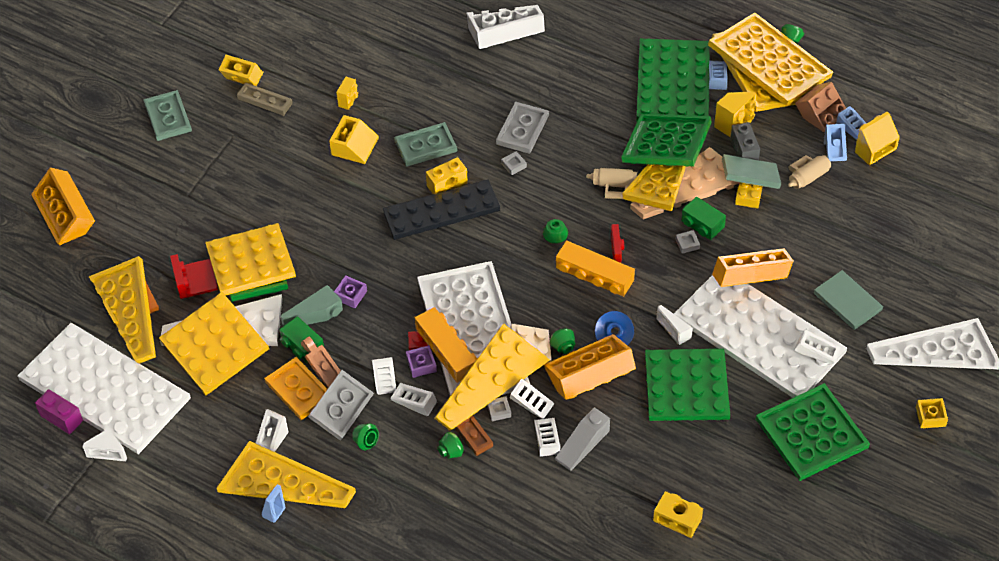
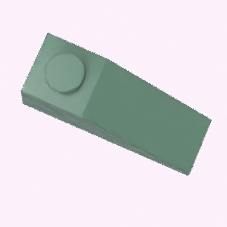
[281,285,343,327]

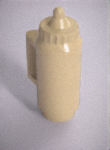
[788,155,831,189]
[586,168,637,199]

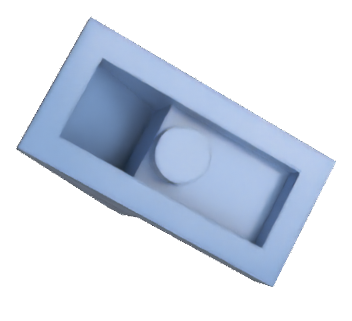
[824,124,847,162]

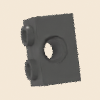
[730,122,760,160]

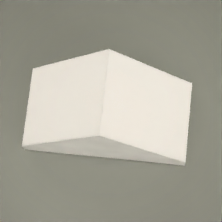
[256,409,288,452]
[83,428,127,461]

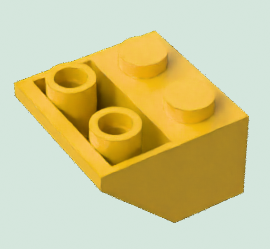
[714,92,756,137]
[855,112,899,165]
[329,115,379,164]

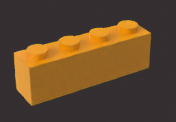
[556,241,635,297]
[712,248,793,287]
[415,307,477,383]

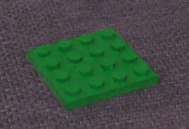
[622,113,712,167]
[645,349,730,421]
[755,383,870,481]

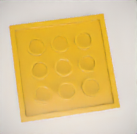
[205,223,296,295]
[159,292,269,395]

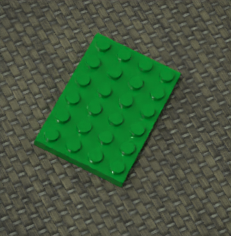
[636,38,709,121]

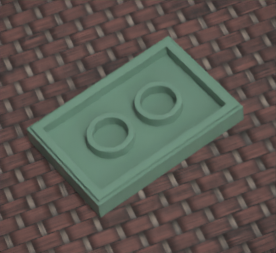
[144,90,192,141]
[394,122,457,167]
[722,154,781,189]
[814,270,883,330]

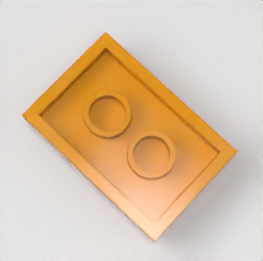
[264,357,327,420]

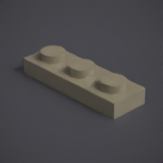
[237,83,293,116]

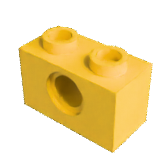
[219,55,263,86]
[426,157,468,194]
[653,491,703,538]

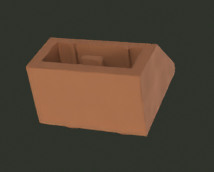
[795,82,846,132]

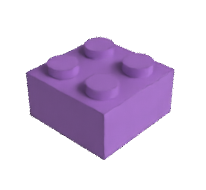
[334,276,367,308]
[406,346,437,378]

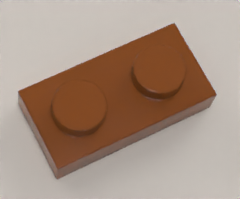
[455,415,493,456]

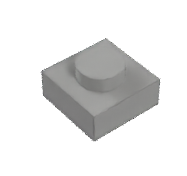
[501,151,527,175]
[675,230,700,253]
[487,397,511,421]

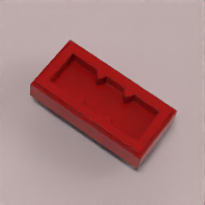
[611,224,624,263]

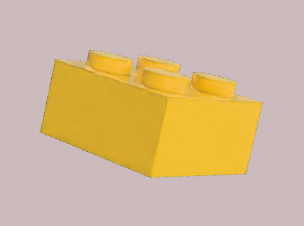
[337,77,358,110]
[735,182,763,208]
[916,398,948,428]

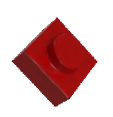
[408,331,428,351]

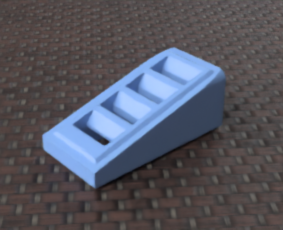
[709,61,727,90]
[836,106,867,140]
[262,484,286,523]

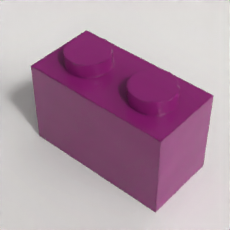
[35,389,83,434]

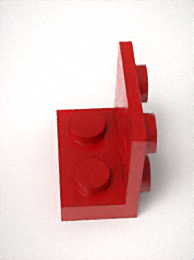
[170,254,218,299]

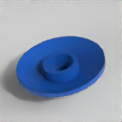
[595,311,634,346]

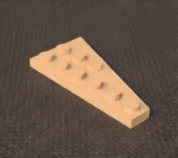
[630,147,739,219]

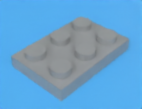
[496,102,549,154]
[308,370,374,440]

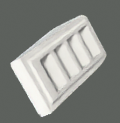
[657,305,693,345]
[794,330,840,364]
[372,357,396,395]
[510,379,554,419]
[391,383,437,416]
[534,418,560,457]

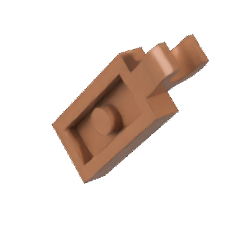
[301,336,340,389]

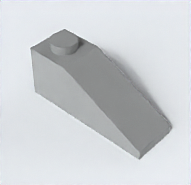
[555,407,610,471]

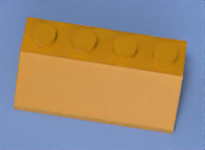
[31,168,95,245]
[544,334,636,400]

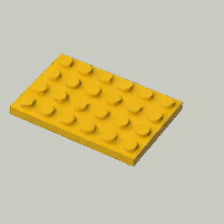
[708,13,833,106]

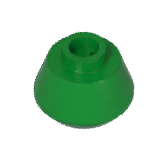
[781,24,804,43]
[543,219,568,244]
[549,328,575,354]
[352,423,379,451]
[437,432,464,459]

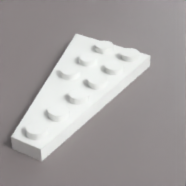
[160,294,282,346]
[866,318,999,369]

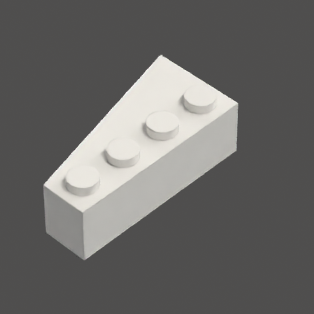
[467,5,545,49]

